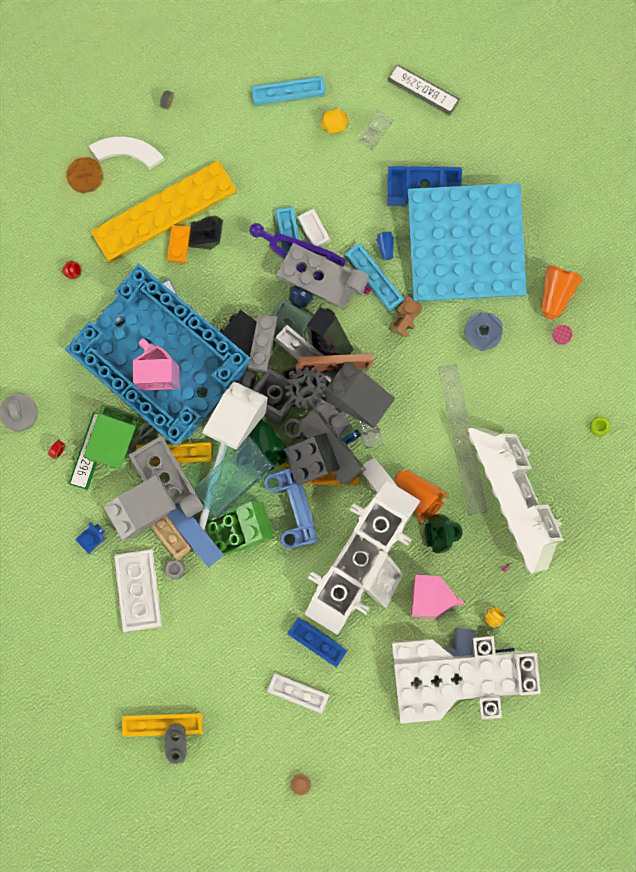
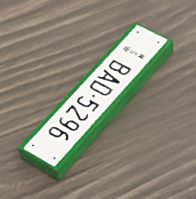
[69,412,98,490]

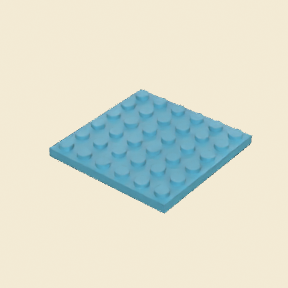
[408,183,527,301]

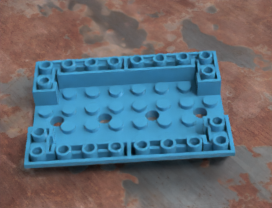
[65,263,251,446]

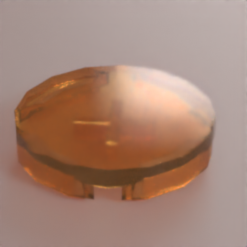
[66,157,103,193]

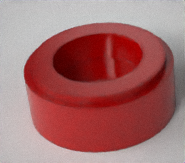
[48,440,66,459]

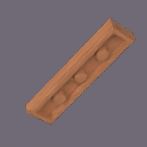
[296,354,374,372]

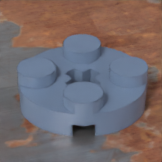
[464,312,503,351]

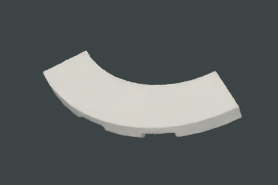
[89,137,164,170]

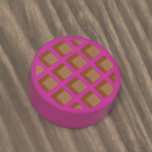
[553,325,573,345]

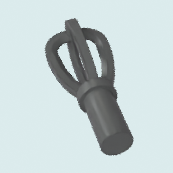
[128,421,159,451]

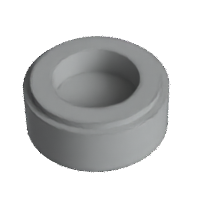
[165,560,185,580]

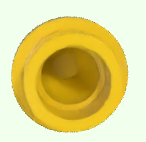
[485,606,505,627]

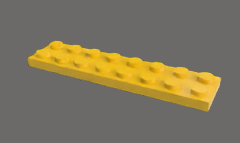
[91,160,237,263]

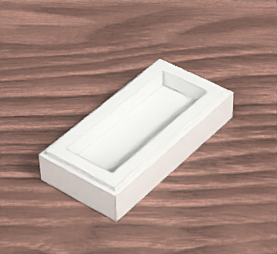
[297,209,331,247]

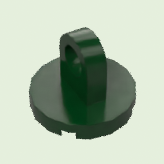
[424,514,463,553]

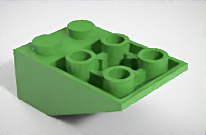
[206,501,274,556]

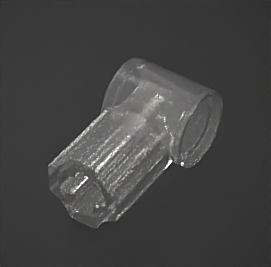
[359,420,384,449]

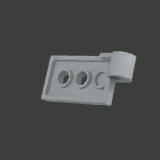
[129,436,205,518]

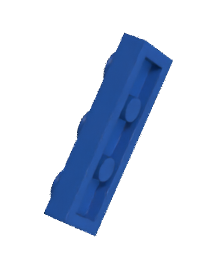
[287,618,347,668]

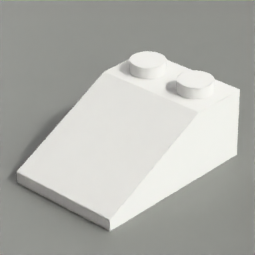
[203,382,268,450]

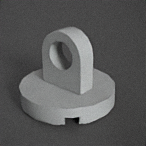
[0,394,38,431]

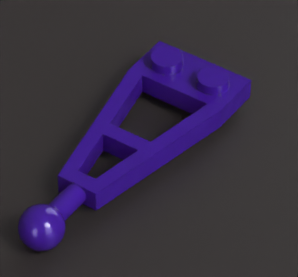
[249,223,347,281]

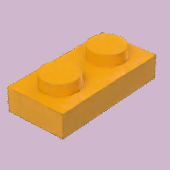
[167,225,191,264]

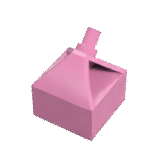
[133,339,180,391]
[411,574,463,620]

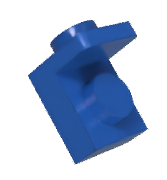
[75,522,106,554]

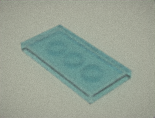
[194,437,273,518]

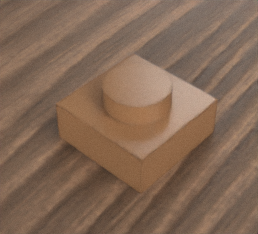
[397,296,423,322]

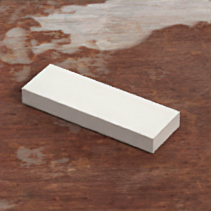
[267,673,330,714]

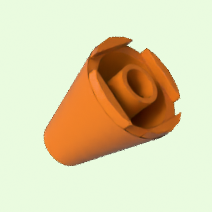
[541,265,583,320]
[395,470,448,522]

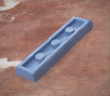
[167,504,224,568]

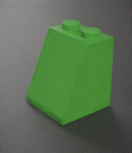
[84,405,138,469]

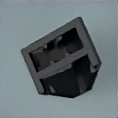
[188,215,223,250]

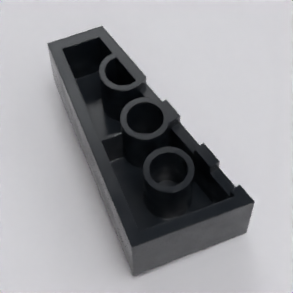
[307,307,353,356]

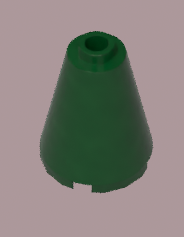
[247,418,288,472]

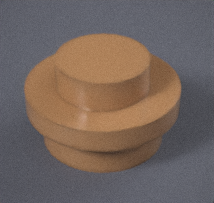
[291,774,311,795]

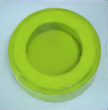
[590,417,610,437]

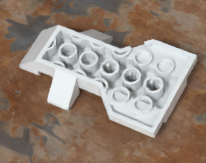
[392,636,541,723]

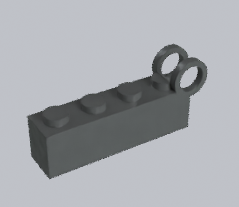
[284,410,367,484]

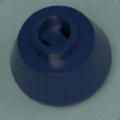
[289,286,313,309]

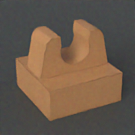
[389,314,415,337]

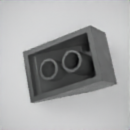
[325,362,395,428]

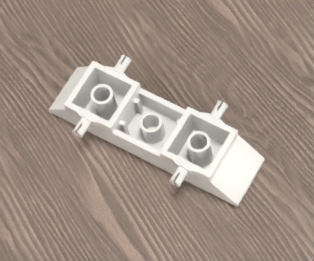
[468,428,564,573]
[305,480,420,635]

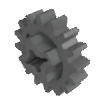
[285,367,328,409]

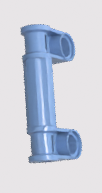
[265,468,319,549]

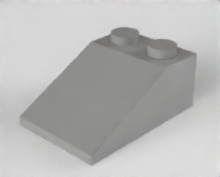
[104,475,176,540]

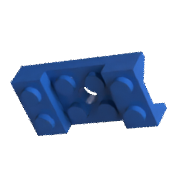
[387,166,462,207]

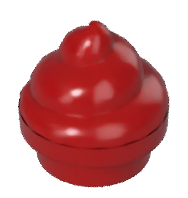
[61,261,81,280]

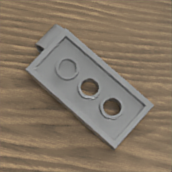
[276,243,369,310]

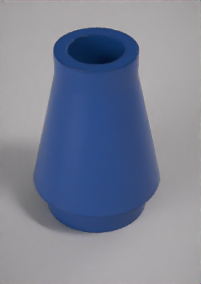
[376,232,394,260]

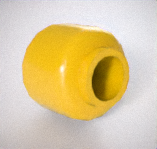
[321,108,349,135]

